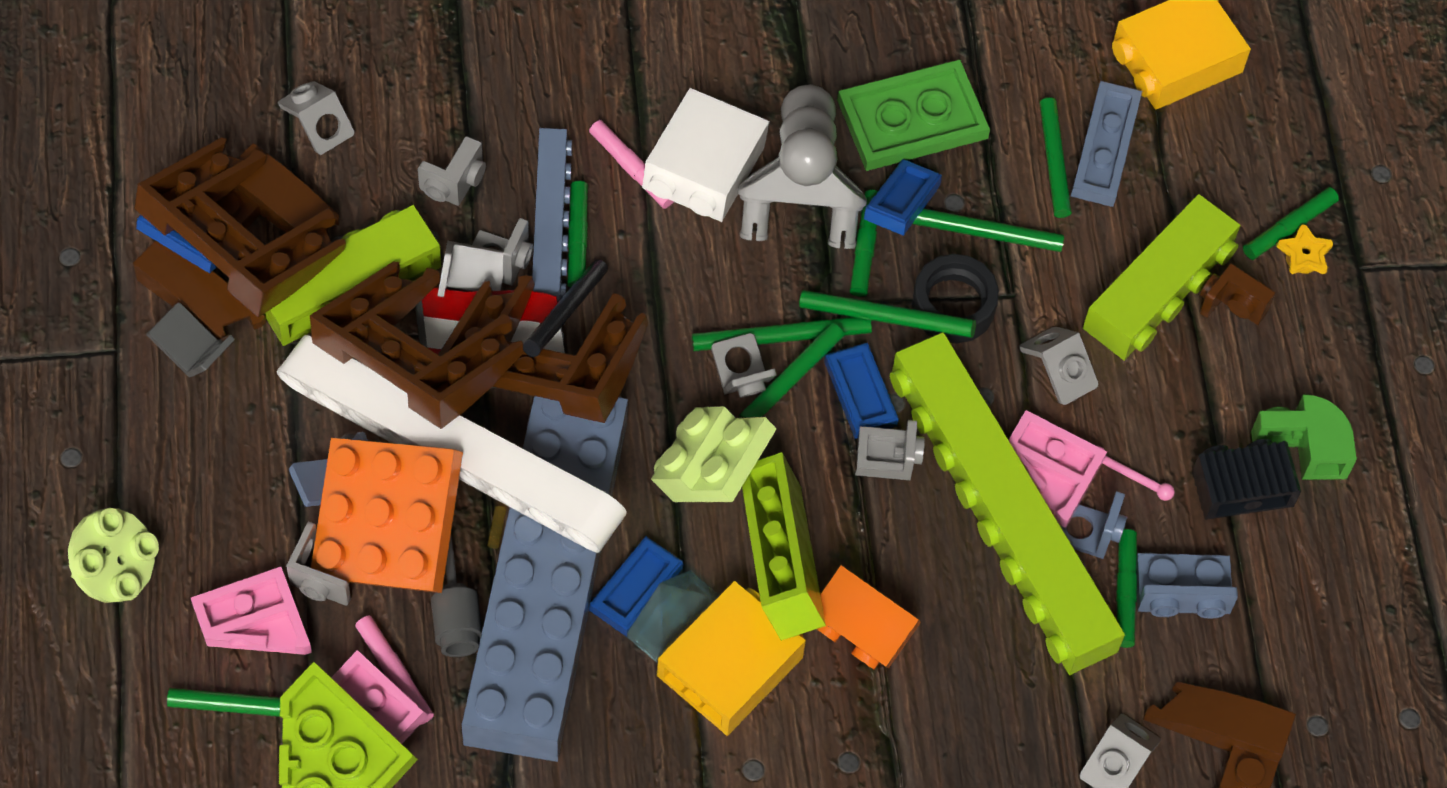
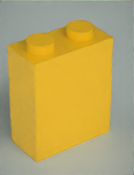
[1112,0,1251,110]
[657,581,806,736]

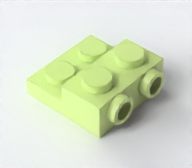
[651,406,776,502]

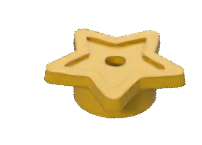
[1276,224,1333,274]

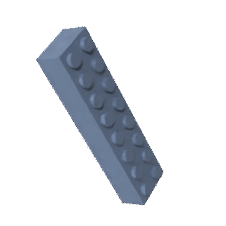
[462,396,628,762]

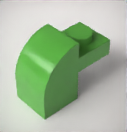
[1251,394,1357,480]

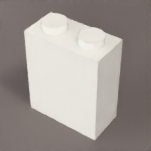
[642,88,769,222]

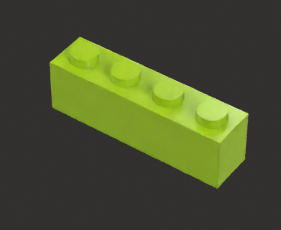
[1083,194,1241,361]
[263,205,441,346]
[742,452,826,641]

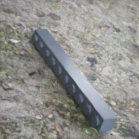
[532,128,572,339]

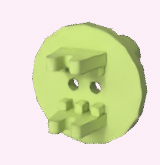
[68,508,159,603]

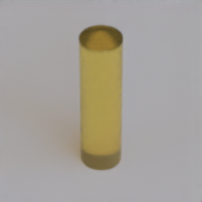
[487,506,506,549]

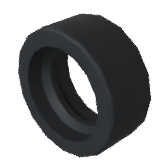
[912,254,999,344]

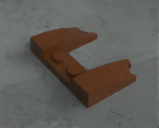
[134,137,346,317]
[133,143,340,340]
[310,261,524,429]
[438,275,648,423]
[1143,682,1296,788]

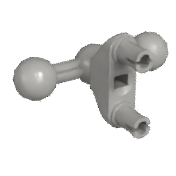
[737,84,867,249]

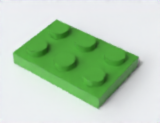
[837,60,990,171]

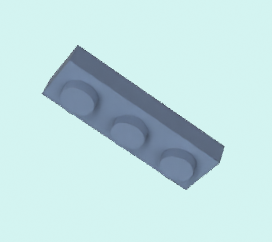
[1071,81,1142,207]

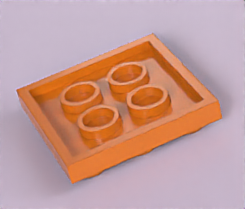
[311,438,463,593]

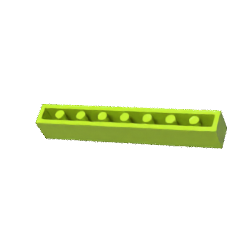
[890,332,1125,675]

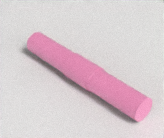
[589,120,674,209]
[355,615,434,725]

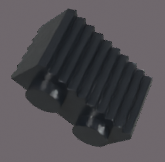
[1192,439,1301,520]

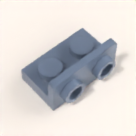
[1136,553,1238,619]

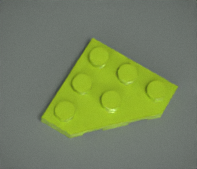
[279,662,418,788]

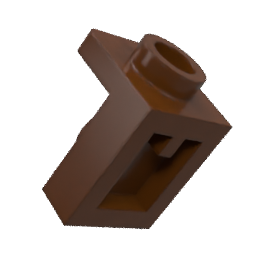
[1200,264,1276,325]

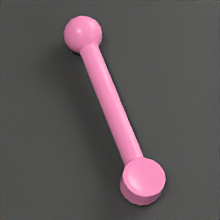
[1097,446,1175,501]

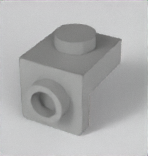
[418,136,486,206]
[856,420,925,480]

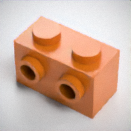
[817,565,921,670]

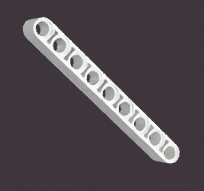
[276,335,627,553]

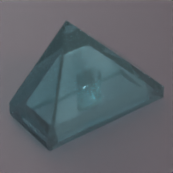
[627,570,720,663]

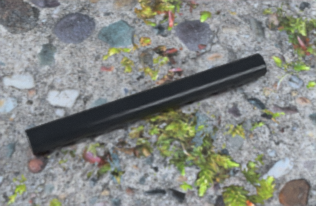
[523,259,608,357]

